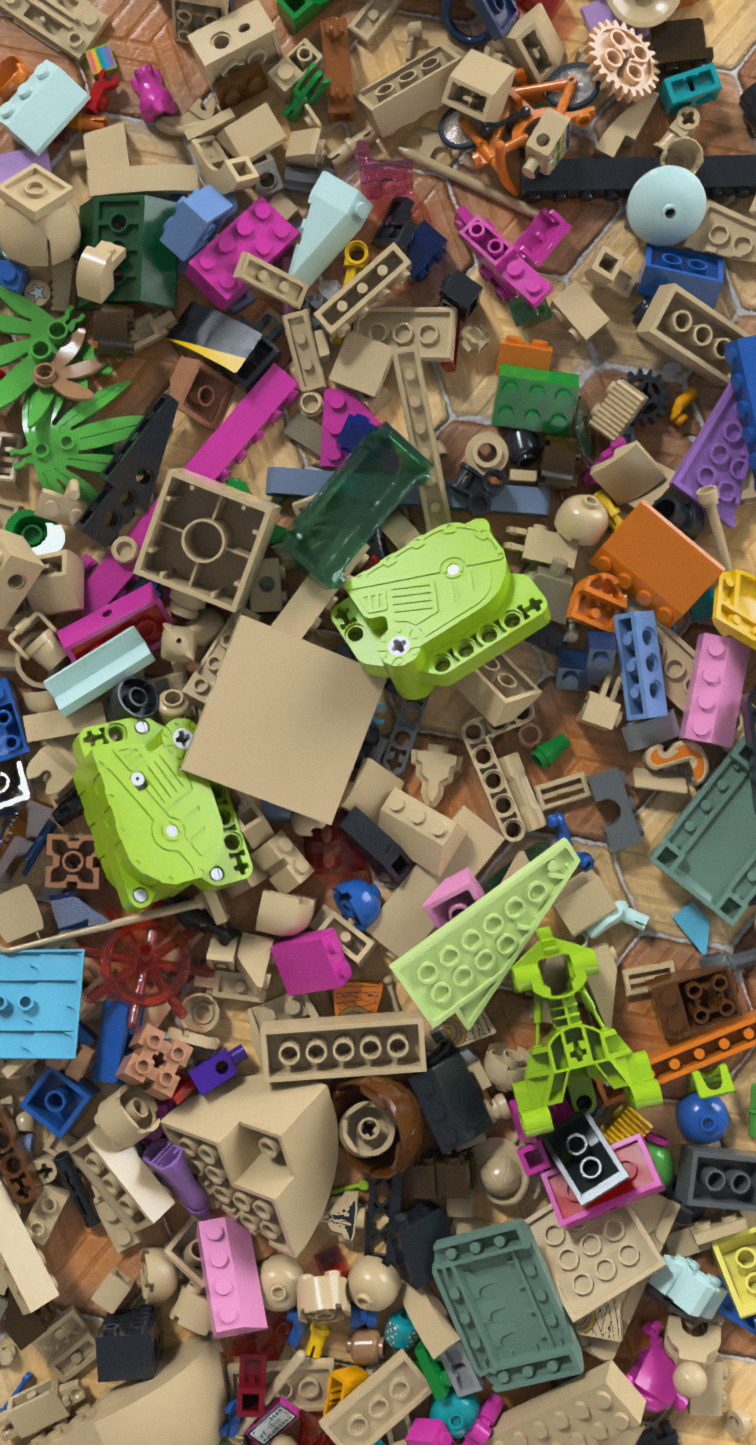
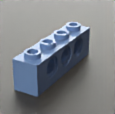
[613,610,668,721]

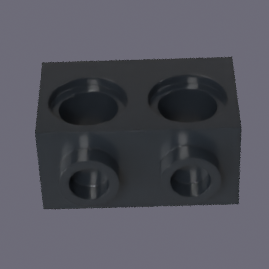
[439,269,483,323]

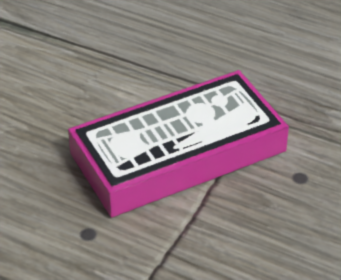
[245,1395,300,1445]

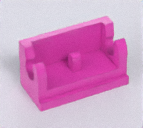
[512,208,572,268]

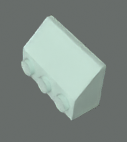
[0,59,91,156]

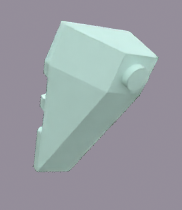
[288,171,373,288]

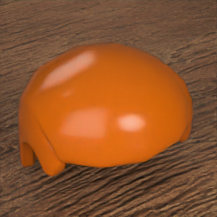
[0,55,29,98]

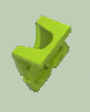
[686,1063,735,1099]

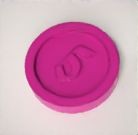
[644,1131,669,1146]

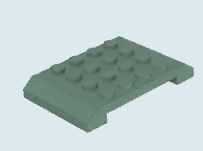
[647,735,756,927]

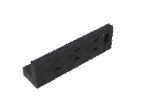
[364,1171,404,1268]

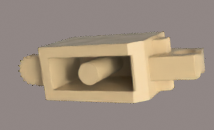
[0,1377,86,1441]

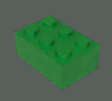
[491,363,579,436]

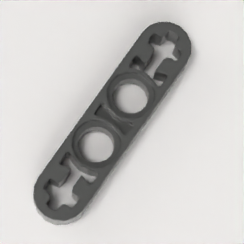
[382,693,430,775]

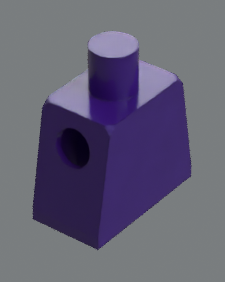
[187,1044,249,1096]

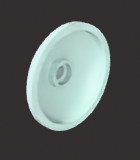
[627,165,707,246]

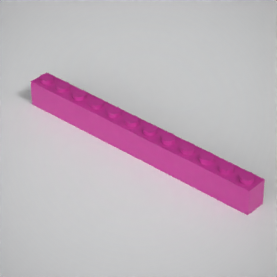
[78,363,300,617]

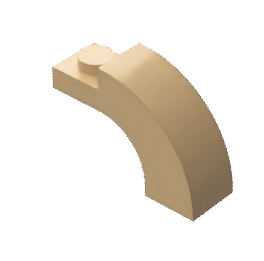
[189,134,260,194]

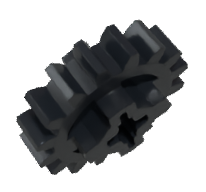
[620,368,671,427]

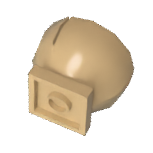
[0,163,81,266]

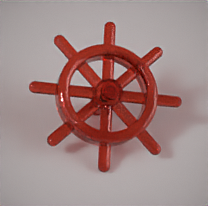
[78,899,214,1030]

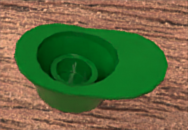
[5,510,65,555]

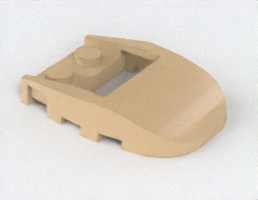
[247,993,336,1089]

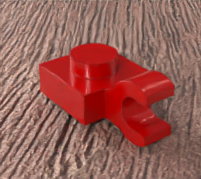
[85,69,120,116]

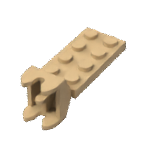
[26,684,118,799]

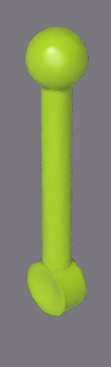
[330,1179,369,1196]

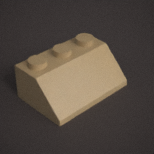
[453,653,542,727]
[378,787,468,877]

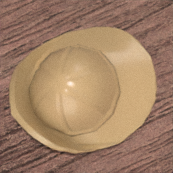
[470,1137,529,1206]

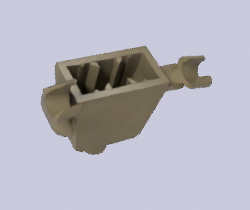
[525,557,579,643]

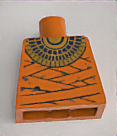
[333,979,383,1016]

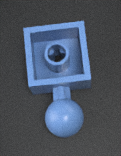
[160,184,238,262]

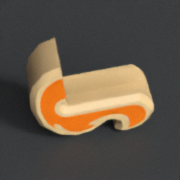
[642,740,709,786]

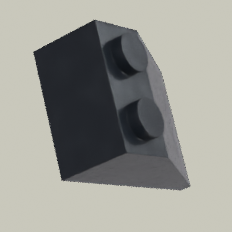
[540,1107,630,1208]

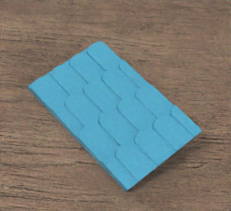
[0,949,85,1060]

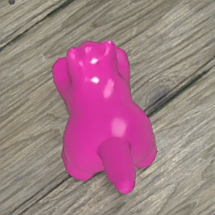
[130,64,178,123]

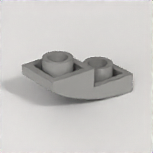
[621,709,680,752]

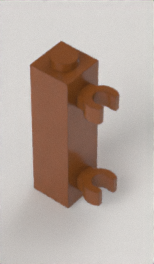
[320,16,355,123]

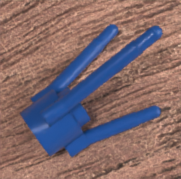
[0,818,58,876]

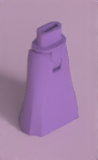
[142,1138,212,1220]

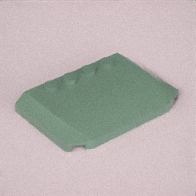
[432,1218,585,1393]

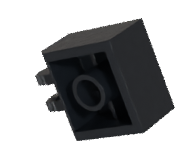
[209,314,284,394]

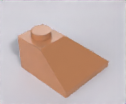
[170,356,236,431]

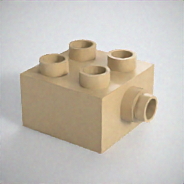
[133,468,282,620]

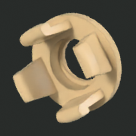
[465,432,509,476]

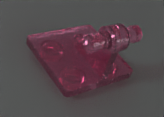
[354,140,413,200]

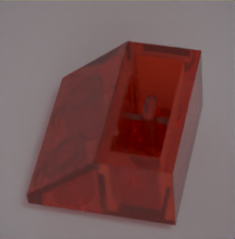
[303,819,366,875]

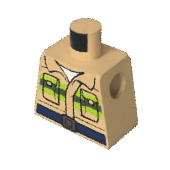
[522,107,571,179]

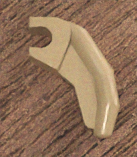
[155,99,217,137]

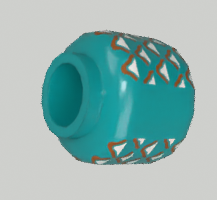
[384,1308,419,1351]

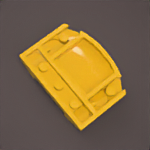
[712,569,756,650]

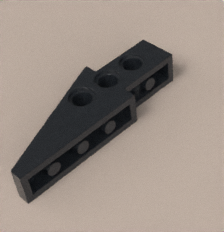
[74,393,179,548]

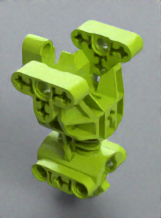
[509,926,663,1138]

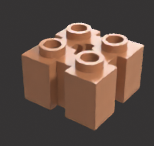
[45,833,104,889]
[114,1023,194,1101]

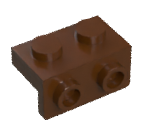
[212,60,269,111]

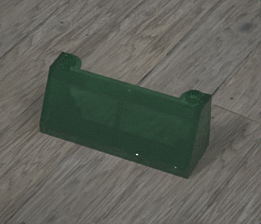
[271,421,434,590]

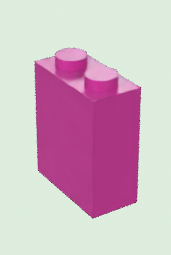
[270,928,353,996]

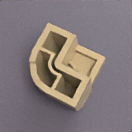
[255,889,318,936]

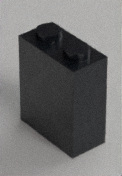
[385,1199,452,1290]

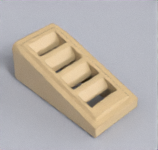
[0,432,25,490]

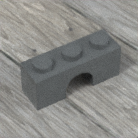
[585,767,644,853]

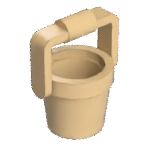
[8,612,67,672]

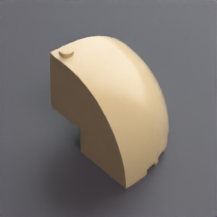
[160,1074,339,1258]
[93,1331,230,1445]

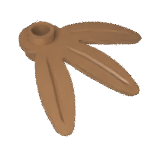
[32,328,108,401]

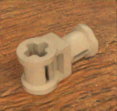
[652,106,700,157]

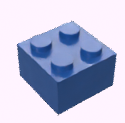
[19,1066,101,1139]

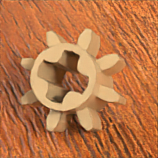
[458,322,490,355]

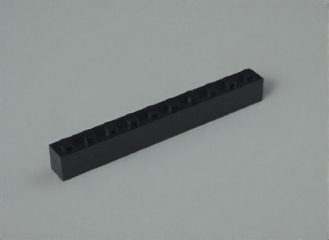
[519,155,756,203]

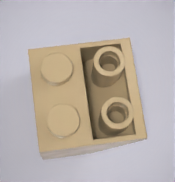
[501,3,565,84]
[441,49,517,122]
[26,549,84,616]

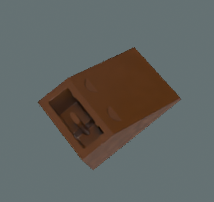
[645,965,742,1039]

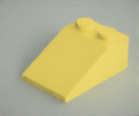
[710,1227,756,1319]

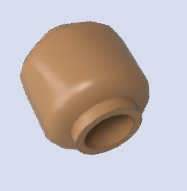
[346,1327,387,1365]

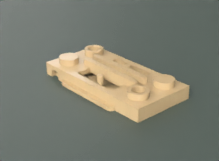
[0,0,110,63]

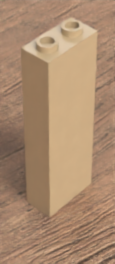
[365,805,505,961]

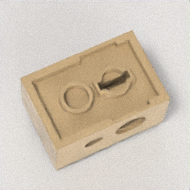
[187,0,284,100]
[0,529,45,630]

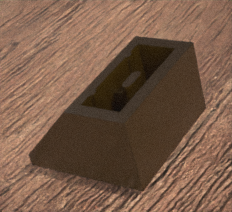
[4,1290,57,1351]

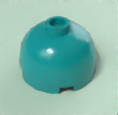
[428,1384,481,1439]

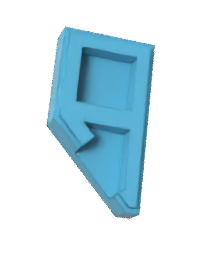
[671,900,710,955]

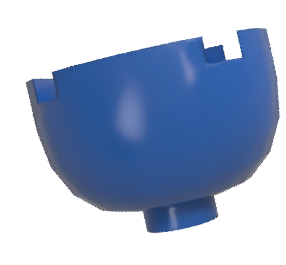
[332,878,382,932]
[675,1091,729,1145]

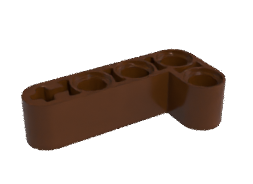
[0,1103,43,1203]

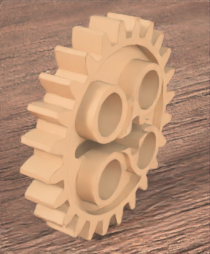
[582,20,660,103]

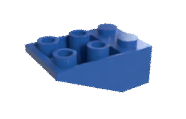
[0,677,30,763]

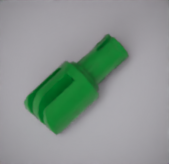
[282,62,332,123]

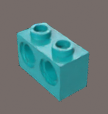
[658,62,722,116]

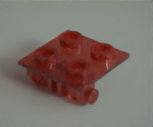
[230,1308,293,1361]

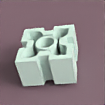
[648,1254,728,1320]

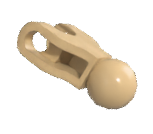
[664,1314,721,1398]

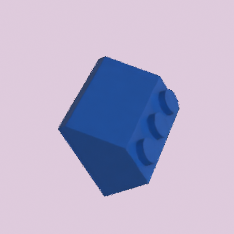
[637,243,723,310]

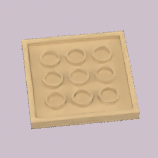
[524,1203,667,1323]

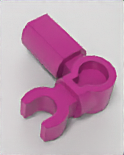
[460,1393,504,1445]

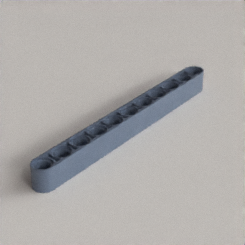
[265,467,551,518]

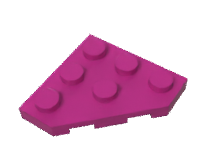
[320,388,400,472]

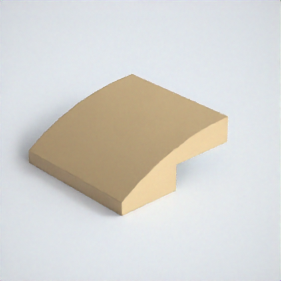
[590,441,666,506]
[339,758,404,825]
[31,1304,97,1383]

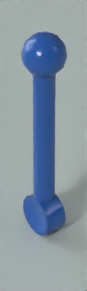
[0,1371,33,1413]

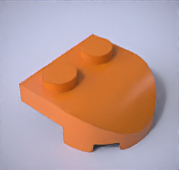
[565,573,627,632]

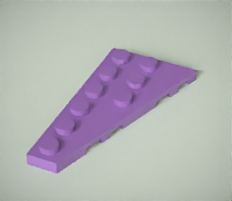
[669,382,749,529]

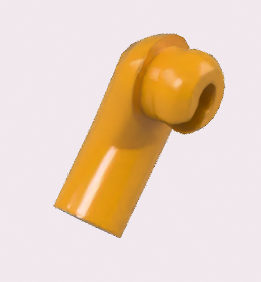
[669,387,698,426]

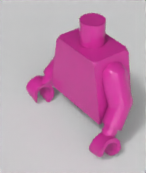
[626,1321,689,1413]

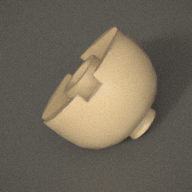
[554,494,609,546]
[483,1042,529,1092]
[140,1247,183,1305]
[257,1255,305,1312]
[347,1255,402,1312]

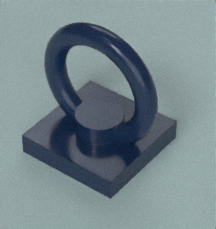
[440,0,521,47]

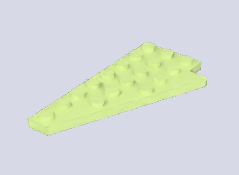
[389,837,581,1031]

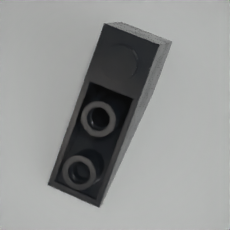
[338,806,415,884]

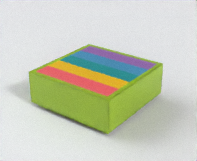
[85,43,119,79]

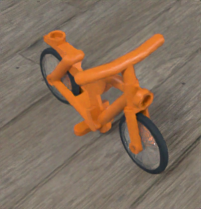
[439,62,601,198]

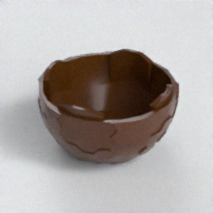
[331,1075,424,1179]

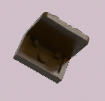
[651,18,714,76]

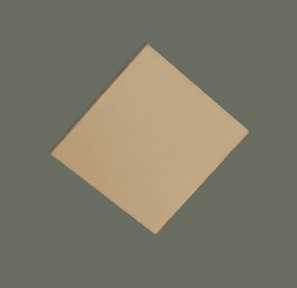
[180,615,387,825]

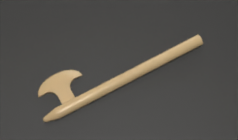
[397,128,540,219]

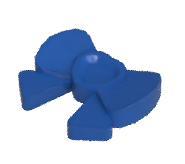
[219,1398,241,1438]

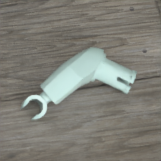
[572,900,650,946]

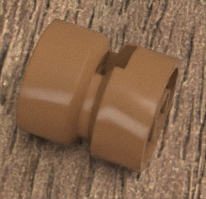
[45,1044,96,1082]

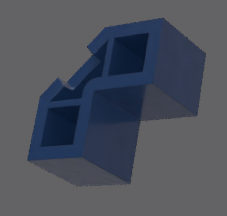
[554,630,616,691]

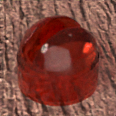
[53,126,71,146]

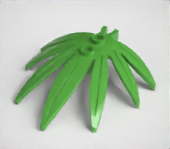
[0,284,113,429]
[9,380,159,513]

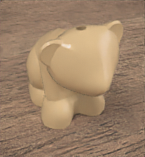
[161,607,226,662]

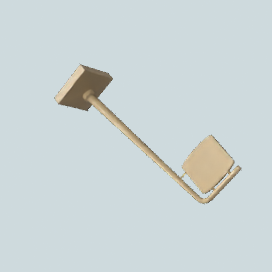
[0,884,230,953]

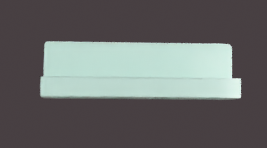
[43,626,156,717]

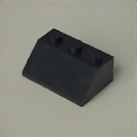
[408,1051,494,1153]

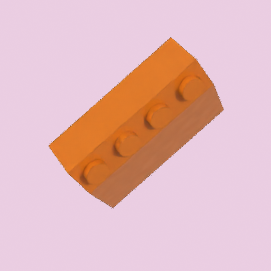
[589,499,726,629]

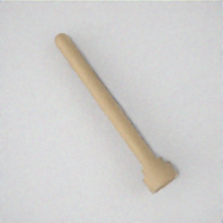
[696,485,733,572]
[222,1350,306,1445]

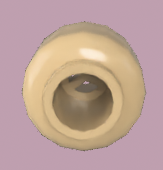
[157,689,191,726]

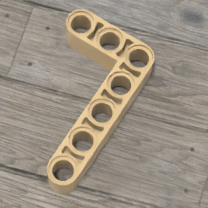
[460,705,534,842]

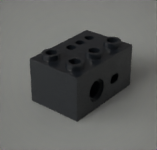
[95,1304,164,1382]

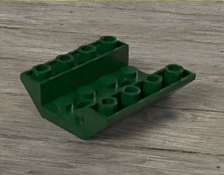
[75,195,178,311]

